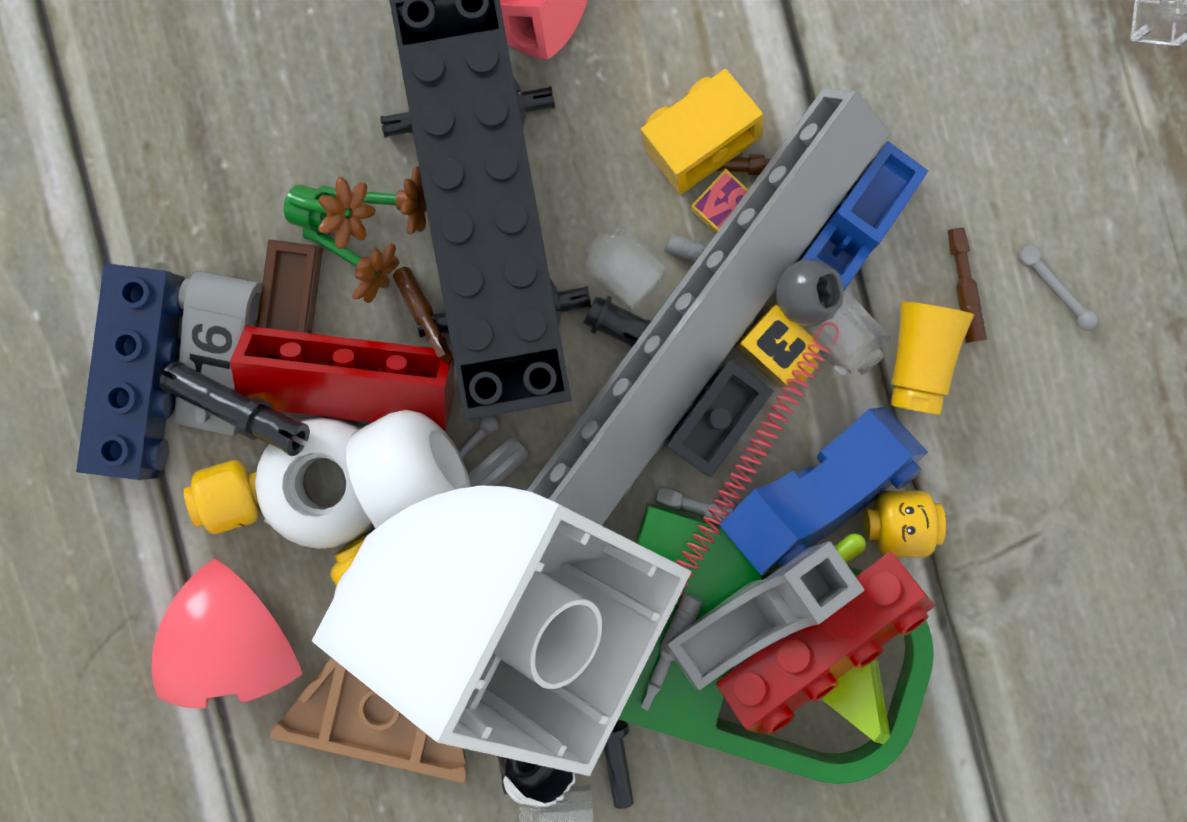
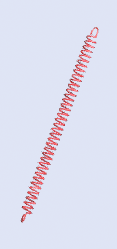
[672,322,839,612]

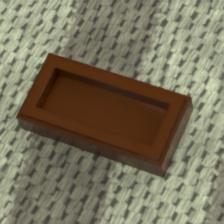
[256,239,323,333]

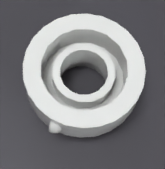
[346,410,471,528]
[255,418,374,549]

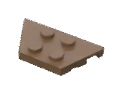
[269,657,468,784]

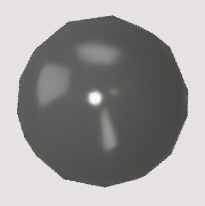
[776,259,844,327]

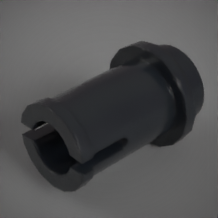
[583,295,651,347]

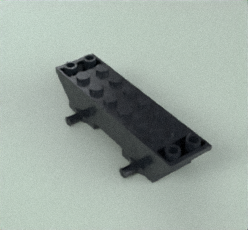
[380,0,591,420]

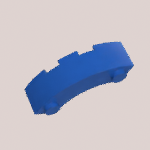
[720,407,928,575]

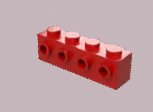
[230,326,454,431]
[715,551,936,735]

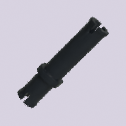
[160,361,310,456]

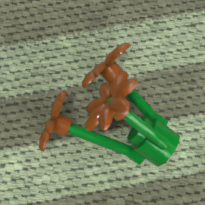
[283,166,427,303]

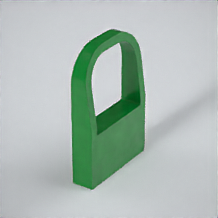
[618,503,934,784]

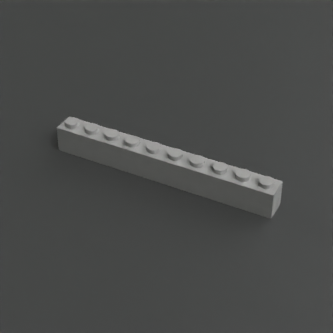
[527,88,891,526]

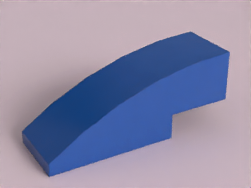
[798,141,929,291]

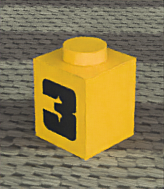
[734,304,820,388]

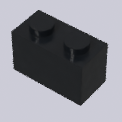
[663,359,774,478]

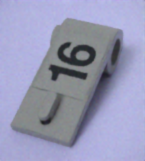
[174,271,262,436]

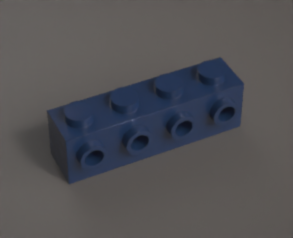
[76,263,185,480]

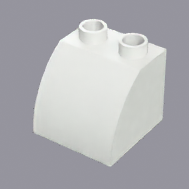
[312,486,692,776]

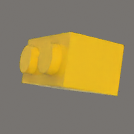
[640,68,763,195]

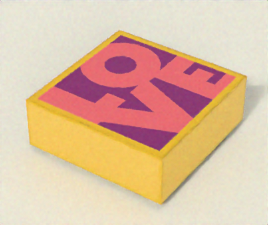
[690,169,748,233]

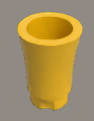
[891,301,974,415]

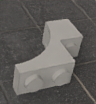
[664,541,865,690]

